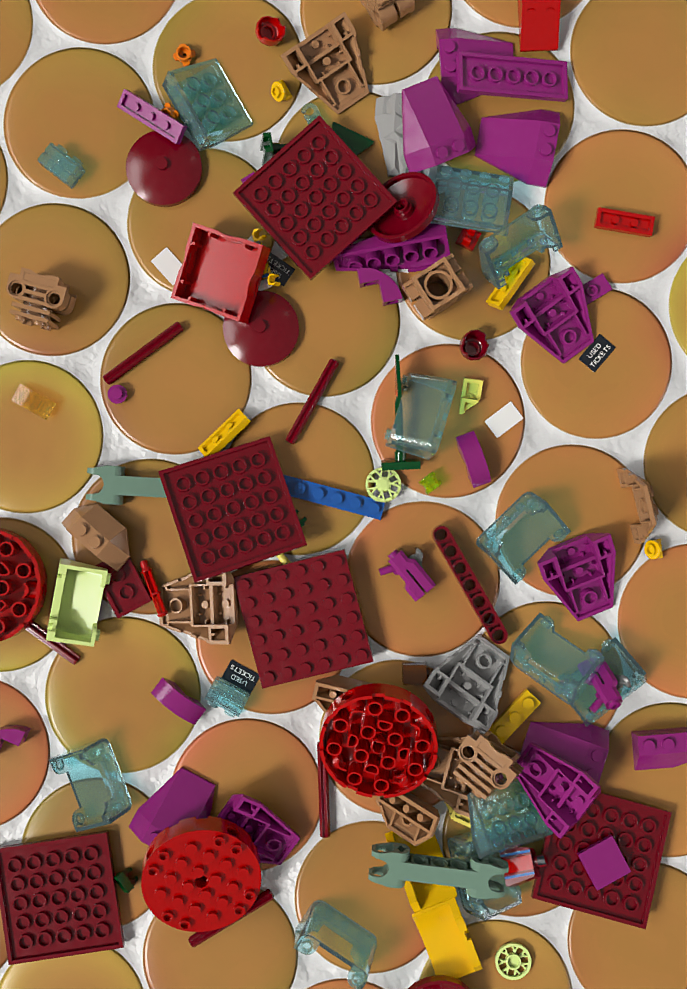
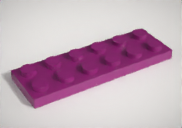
[456,51,568,102]

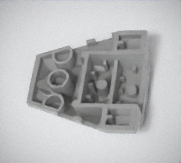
[375,93,431,177]

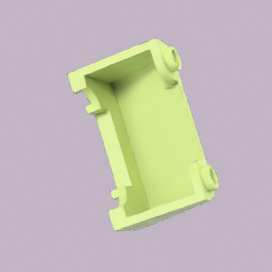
[46,558,111,647]

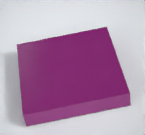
[577,835,631,891]

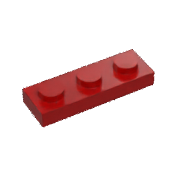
[594,207,655,237]

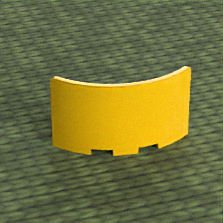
[385,831,458,913]
[412,898,483,979]

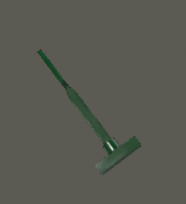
[260,122,374,166]
[381,355,421,471]

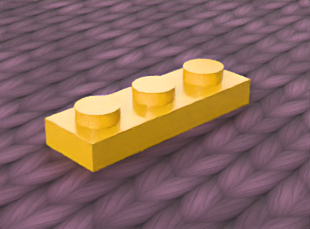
[486,255,535,310]
[198,408,251,457]
[489,689,541,744]

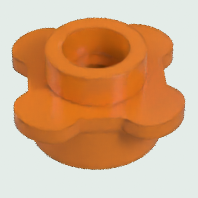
[173,44,196,67]
[161,102,180,119]

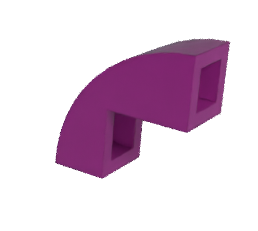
[357,268,403,306]
[456,431,491,488]
[151,677,206,725]
[0,725,31,749]

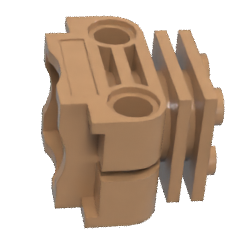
[360,0,415,32]
[402,253,473,321]
[6,267,77,331]
[453,730,524,800]

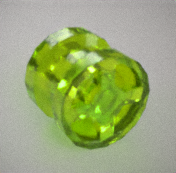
[418,471,442,495]

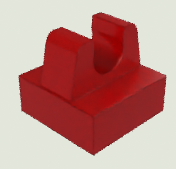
[455,225,482,252]

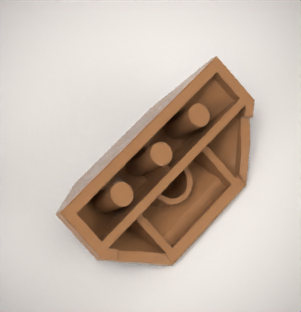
[62,504,130,571]
[312,675,371,713]
[376,792,440,846]

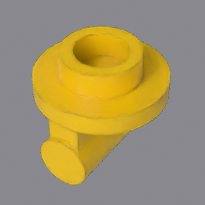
[271,80,292,102]
[644,539,663,559]

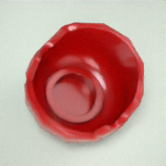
[255,16,286,47]

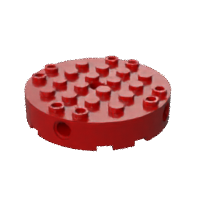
[0,528,47,641]
[319,683,438,798]
[141,816,261,932]

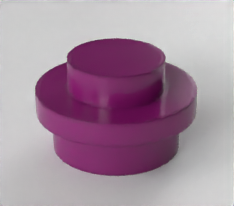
[108,385,127,404]

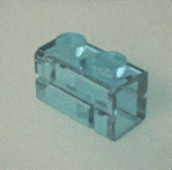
[37,143,85,189]
[205,676,251,717]

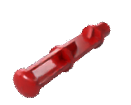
[140,560,168,617]

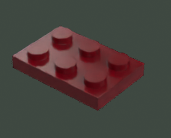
[95,557,152,618]

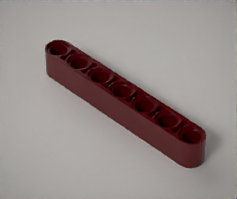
[432,526,508,644]

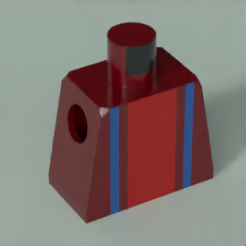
[499,847,548,887]

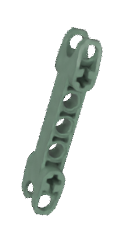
[86,465,167,505]
[368,842,509,899]

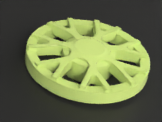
[365,468,401,503]
[495,942,531,980]

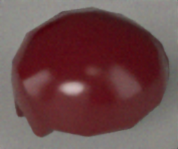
[459,330,489,361]

